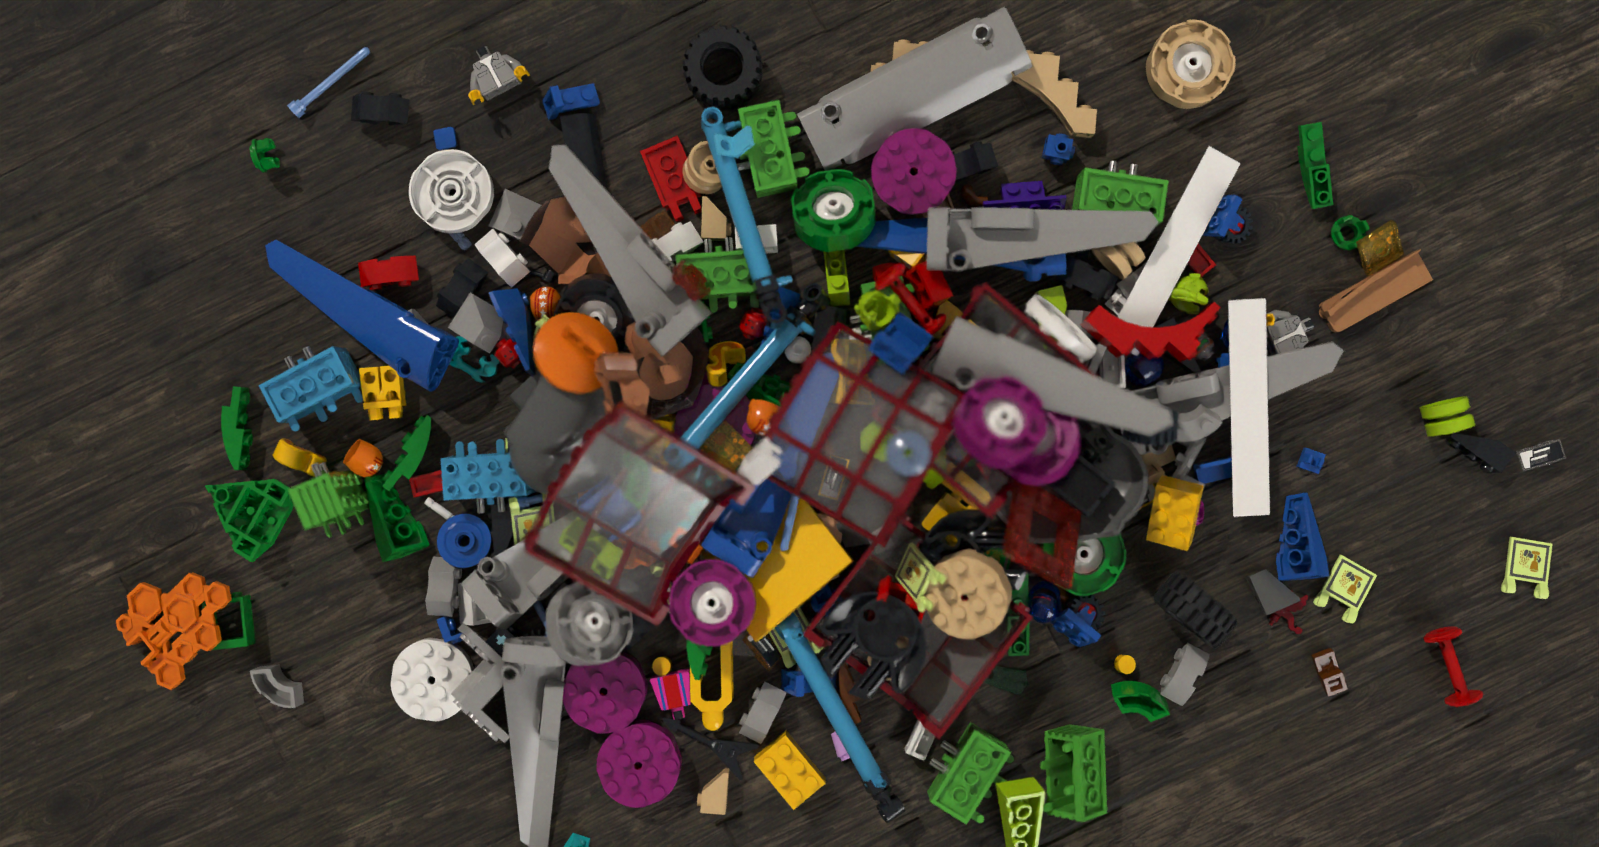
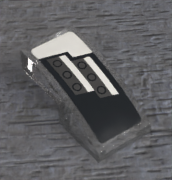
[1516,438,1566,471]

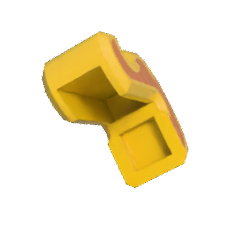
[706,341,746,387]
[273,438,327,477]

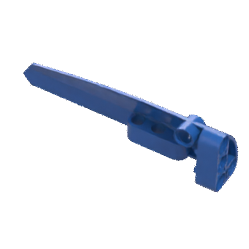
[856,218,1066,282]
[265,240,459,392]
[702,355,839,578]

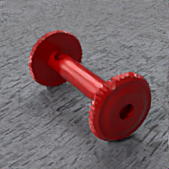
[875,263,946,336]
[1424,626,1483,707]

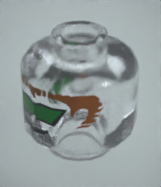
[1194,332,1215,361]

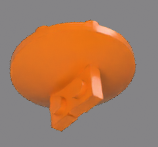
[533,312,618,394]

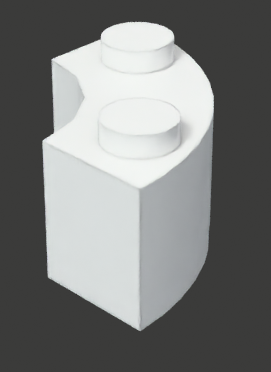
[652,221,703,263]
[475,229,530,288]

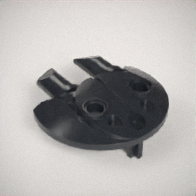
[921,509,1027,590]
[821,592,926,699]

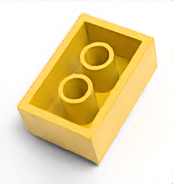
[1146,475,1204,551]
[754,730,826,810]

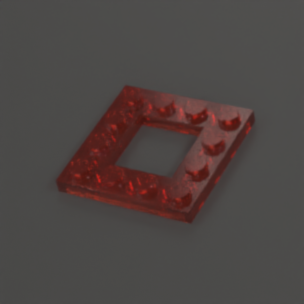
[1003,479,1081,590]

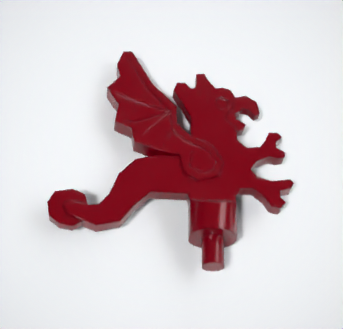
[1268,590,1308,634]

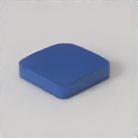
[433,127,457,151]

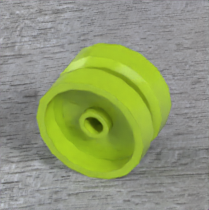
[1420,396,1475,436]

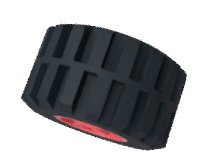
[1122,406,1178,445]

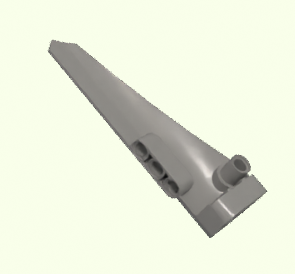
[927,207,1159,271]
[1121,342,1344,455]
[500,636,566,847]

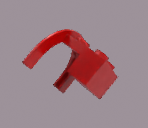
[873,261,953,327]
[865,575,926,654]

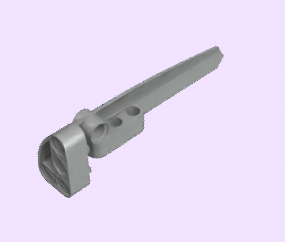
[549,145,712,357]
[932,317,1173,435]
[461,467,668,629]

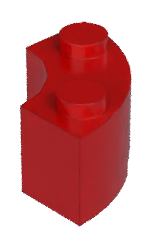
[358,256,419,291]

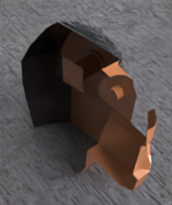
[519,195,611,284]
[595,322,709,423]

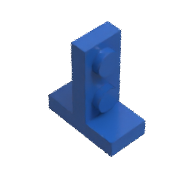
[542,83,600,120]
[781,669,836,697]

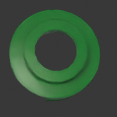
[249,138,280,173]
[1331,215,1370,250]

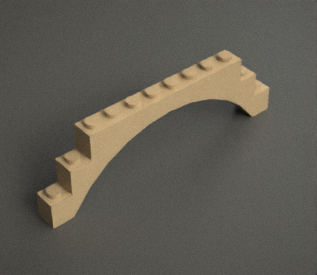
[870,40,1097,138]

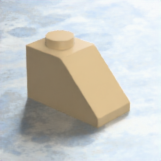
[701,196,731,241]
[697,768,729,815]

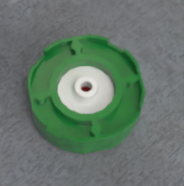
[791,169,876,252]
[1039,533,1126,596]

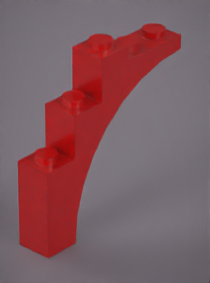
[1080,302,1221,362]

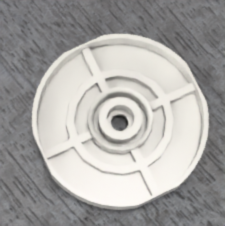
[409,149,494,233]
[1025,294,1097,362]
[391,638,474,721]

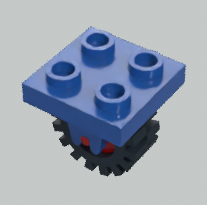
[1202,195,1253,243]
[1048,595,1105,647]

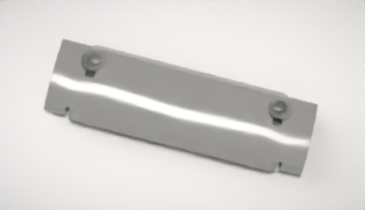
[797,7,1032,171]

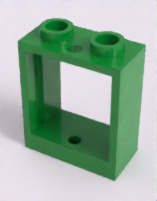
[201,592,256,650]

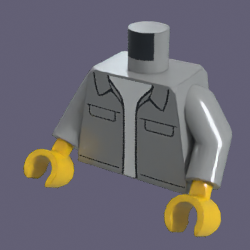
[468,46,530,105]
[1266,310,1314,356]

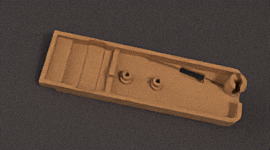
[1319,249,1433,333]

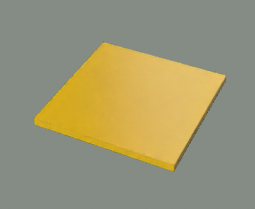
[701,498,853,642]

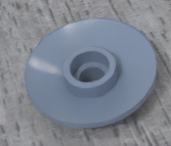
[886,431,930,476]

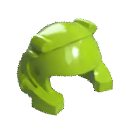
[1168,273,1209,314]
[855,291,901,331]

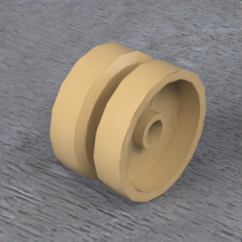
[682,141,722,195]
[1091,242,1146,280]

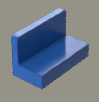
[1193,455,1232,484]

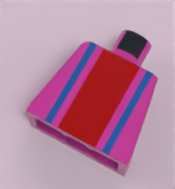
[650,668,691,720]

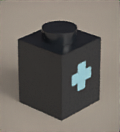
[486,624,520,656]

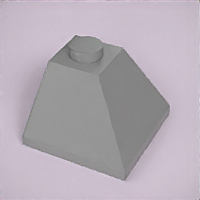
[488,189,542,240]
[448,292,503,353]

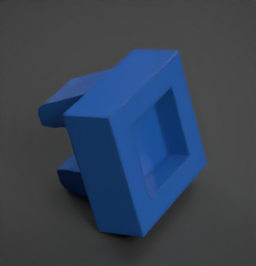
[1297,448,1326,474]

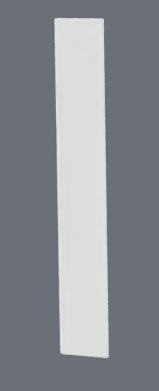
[1118,146,1240,356]
[1228,298,1270,517]

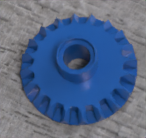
[437,514,492,568]

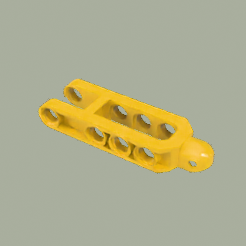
[690,641,734,731]

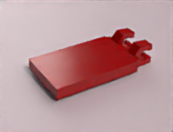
[640,135,702,223]

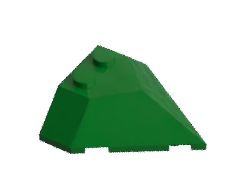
[205,479,294,562]

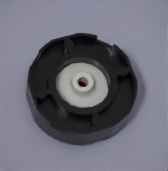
[554,273,636,353]

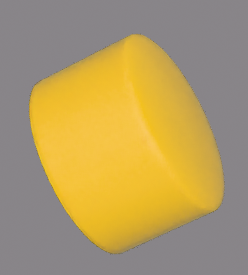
[1114,655,1136,674]
[652,656,673,676]

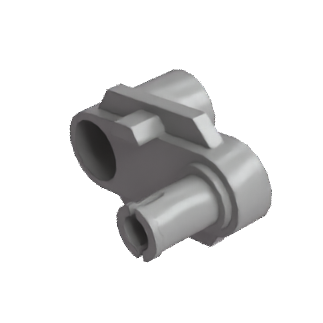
[1172,438,1206,489]

